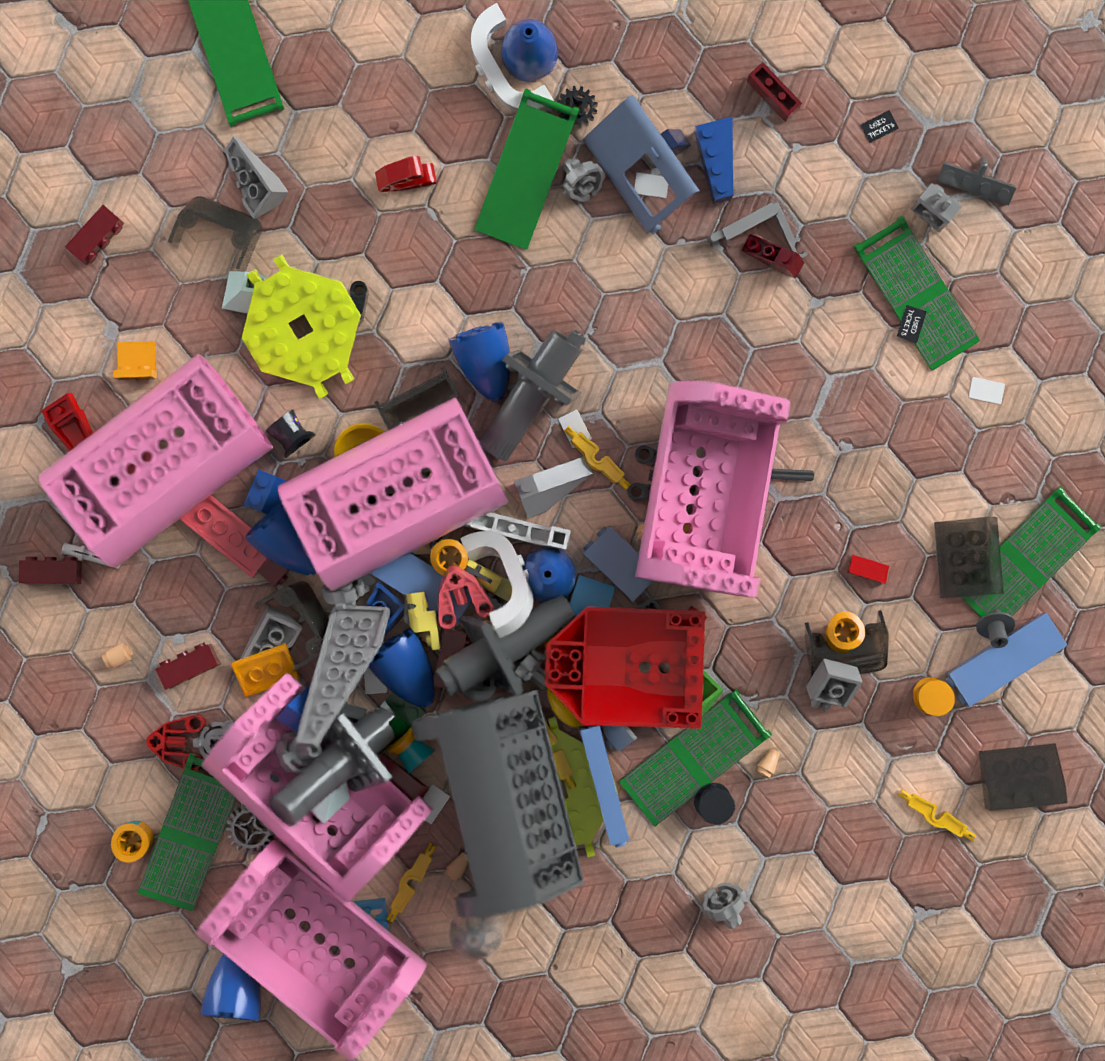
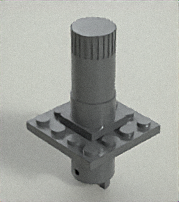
[478,329,586,461]
[435,595,576,696]
[269,707,395,827]

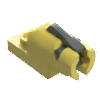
[465,559,513,602]
[404,592,440,650]

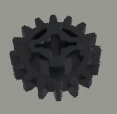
[557,86,598,129]

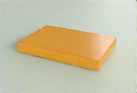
[231,643,300,698]

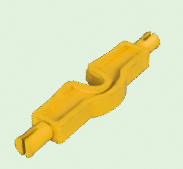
[564,426,631,490]
[544,719,576,790]
[898,789,976,842]
[386,842,437,922]

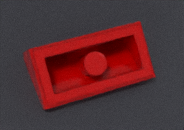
[847,554,889,584]

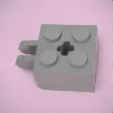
[910,183,961,232]
[806,659,863,711]

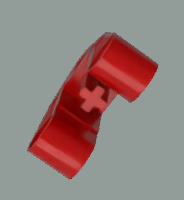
[375,156,437,192]
[146,714,207,771]

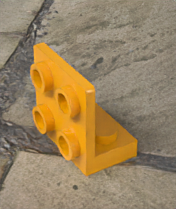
[113,341,157,381]

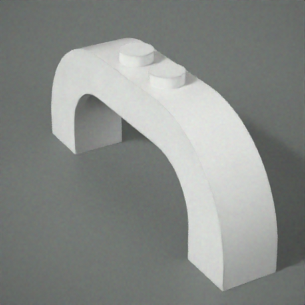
[471,3,554,113]
[464,512,571,550]
[460,531,533,638]

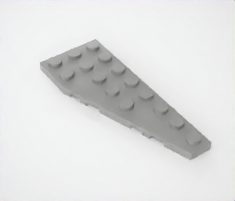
[295,605,390,747]

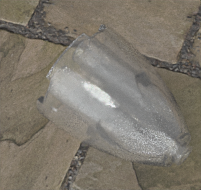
[448,909,506,960]

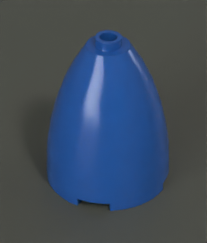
[501,19,558,82]
[448,322,510,402]
[245,501,317,576]
[523,547,577,604]
[368,628,435,708]
[200,953,261,1021]

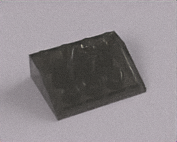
[934,516,1004,599]
[979,743,1068,811]

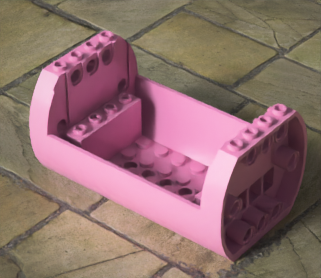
[39,354,273,567]
[635,381,791,598]
[278,397,508,591]
[202,674,433,902]
[195,838,427,1061]

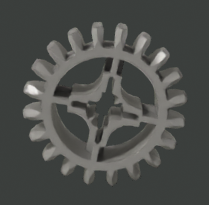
[226,804,276,854]

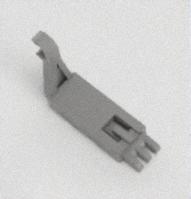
[708,202,808,258]

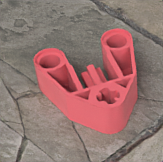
[438,565,494,629]

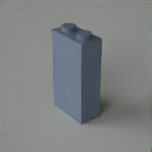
[583,526,653,602]

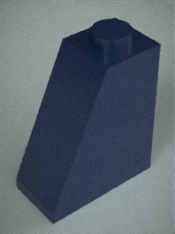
[661,129,691,156]

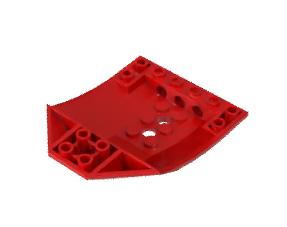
[545,607,705,729]

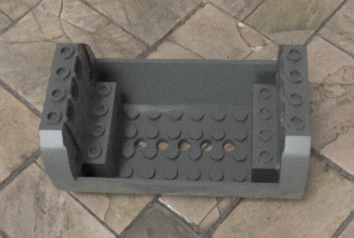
[411,690,585,918]

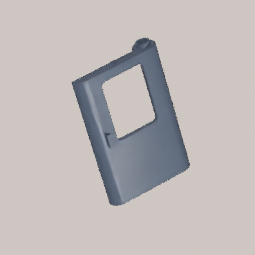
[583,95,699,235]

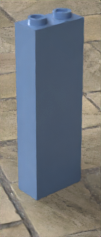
[370,553,472,627]
[945,613,1068,707]
[580,725,630,847]

